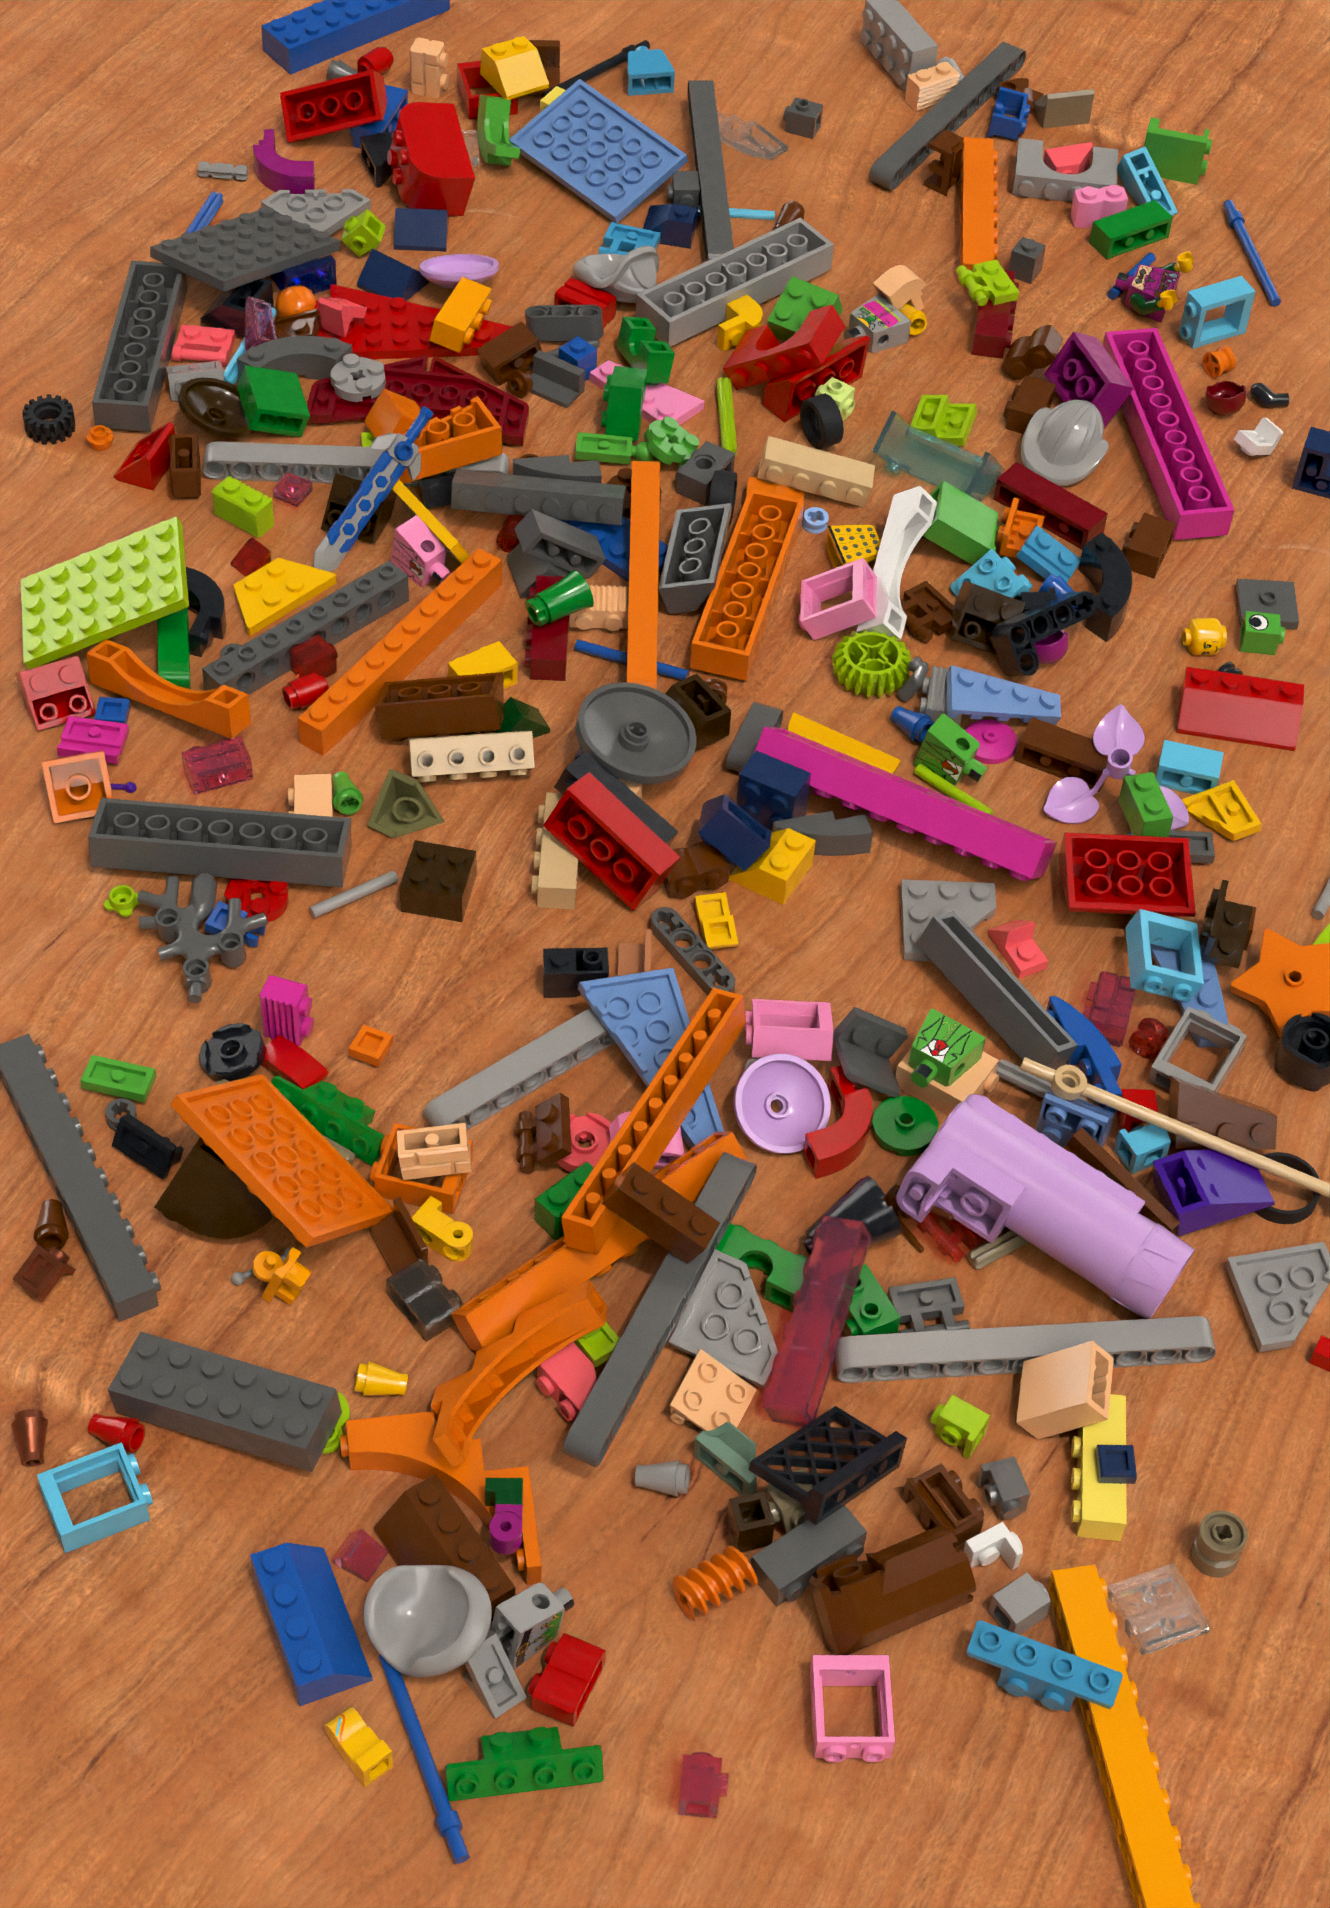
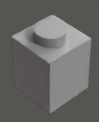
[988,1572,1051,1635]

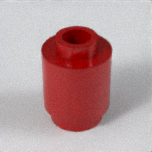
[357,47,394,75]
[282,672,329,710]

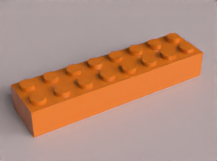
[690,488,804,681]

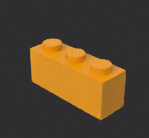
[430,277,493,353]

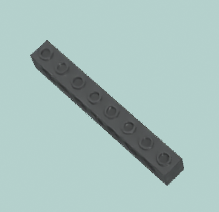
[202,560,409,695]

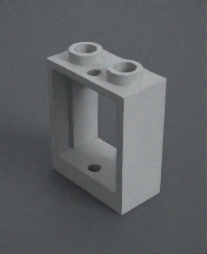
[1149,1006,1247,1093]

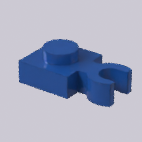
[204,901,266,947]

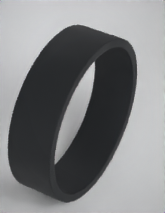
[1254,1152,1320,1224]

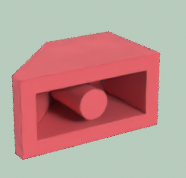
[1043,142,1093,174]

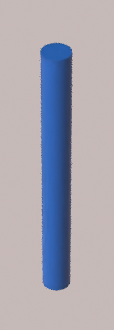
[575,639,689,680]

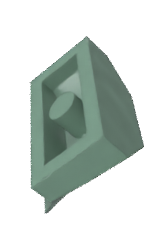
[693,1422,757,1496]

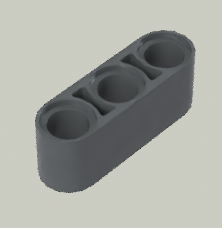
[525,305,604,341]
[726,702,783,772]

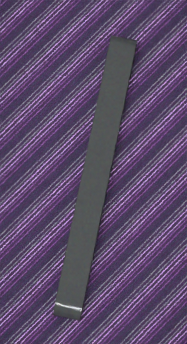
[869,42,1026,191]
[687,80,734,262]
[563,1152,757,1467]

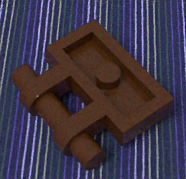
[901,581,954,643]
[516,1093,572,1174]

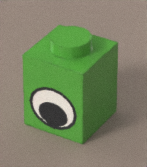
[1240,611,1285,655]

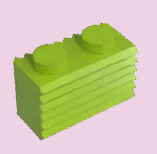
[212,476,274,538]

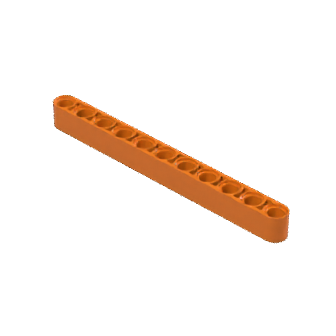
[627,461,660,689]

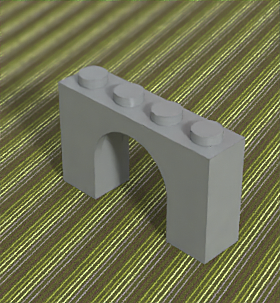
[1012,138,1118,202]

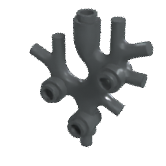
[137,873,268,1003]

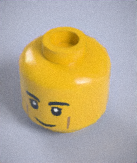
[1182,618,1227,656]

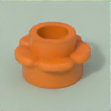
[86,425,114,451]

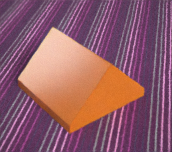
[365,388,428,439]

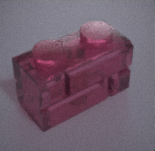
[181,736,253,795]
[1083,971,1136,1047]

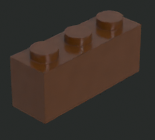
[1015,717,1108,792]
[602,1162,720,1264]

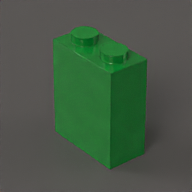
[237,365,310,437]

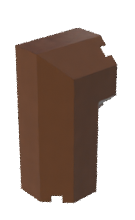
[808,1525,976,1655]

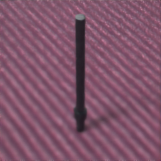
[541,40,650,98]

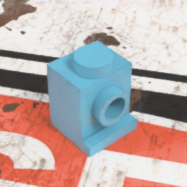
[1114,1124,1171,1175]

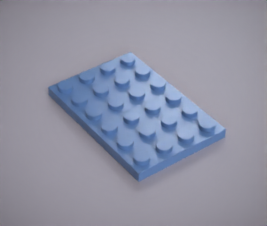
[509,79,688,223]

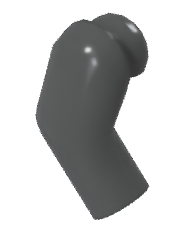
[897,657,929,702]

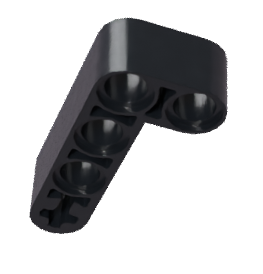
[992,591,1097,677]

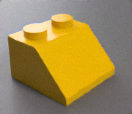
[480,36,549,100]
[729,828,816,905]

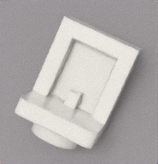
[1234,418,1283,456]

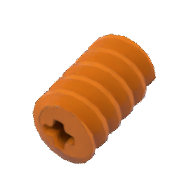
[673,1546,758,1621]

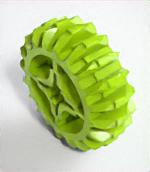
[832,629,911,698]

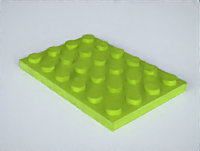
[21,516,189,669]

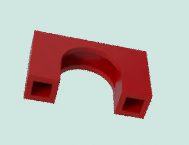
[723,304,845,390]

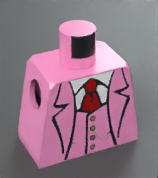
[391,515,451,587]

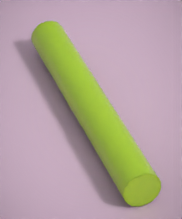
[914,764,994,815]

